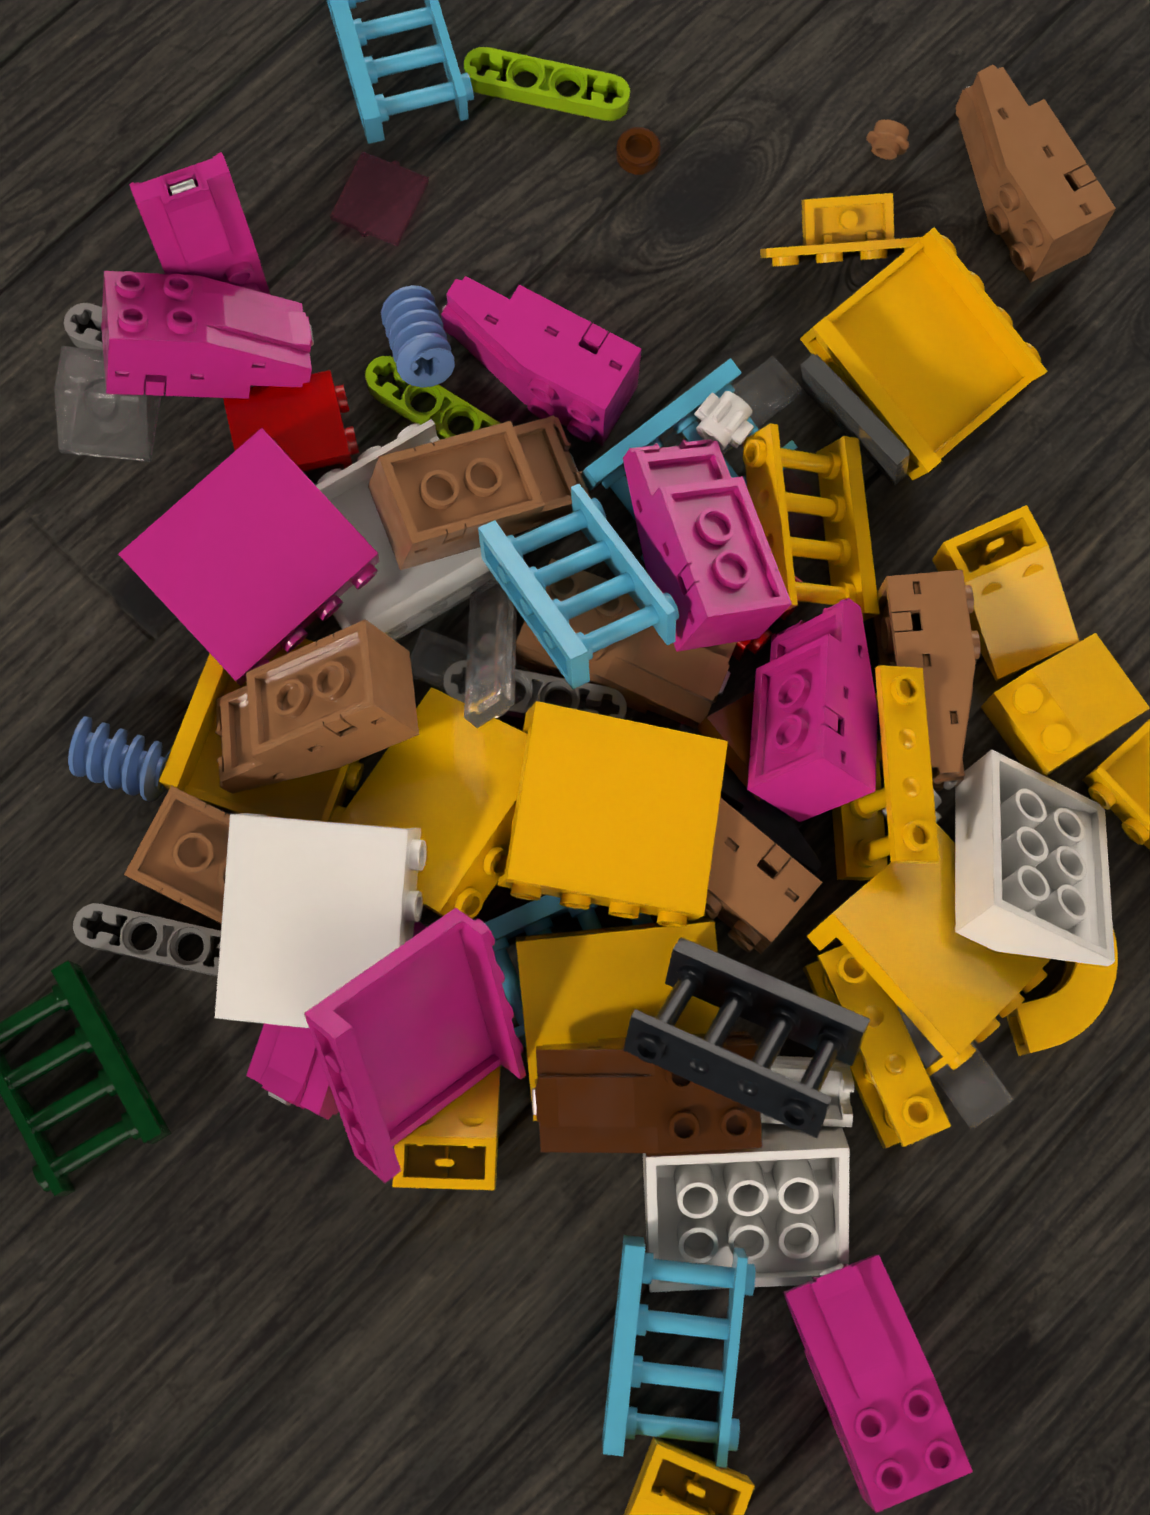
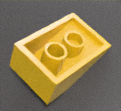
[981,633,1150,776]

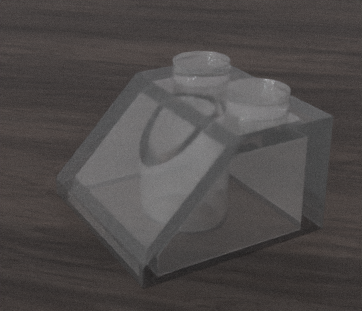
[54,346,161,462]

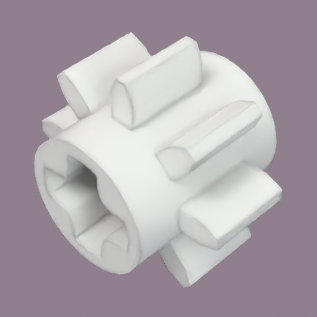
[694,391,754,450]

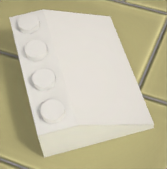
[955,749,1115,966]
[643,1123,849,1292]

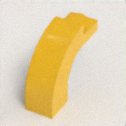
[1007,929,1118,1056]

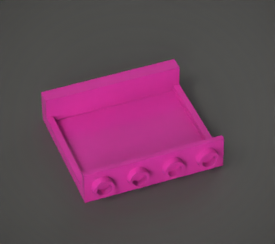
[118,428,379,686]
[304,908,526,1183]

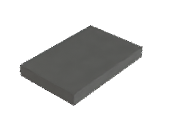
[801,353,910,485]

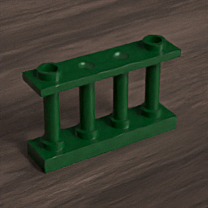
[0,960,171,1196]

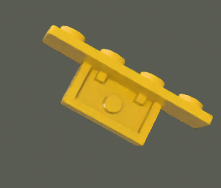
[760,193,922,267]

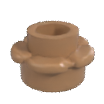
[867,120,909,160]

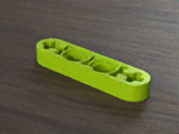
[464,47,630,121]
[365,356,500,440]

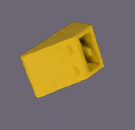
[932,505,1080,681]
[392,1065,501,1190]
[624,1437,755,1515]

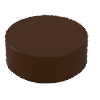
[616,127,661,175]

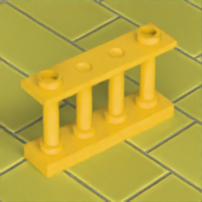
[743,423,880,621]
[832,665,939,880]
[803,945,951,1149]

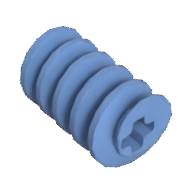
[381,285,455,388]
[68,716,171,802]

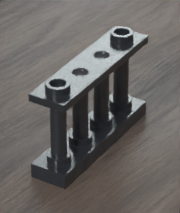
[623,937,870,1138]

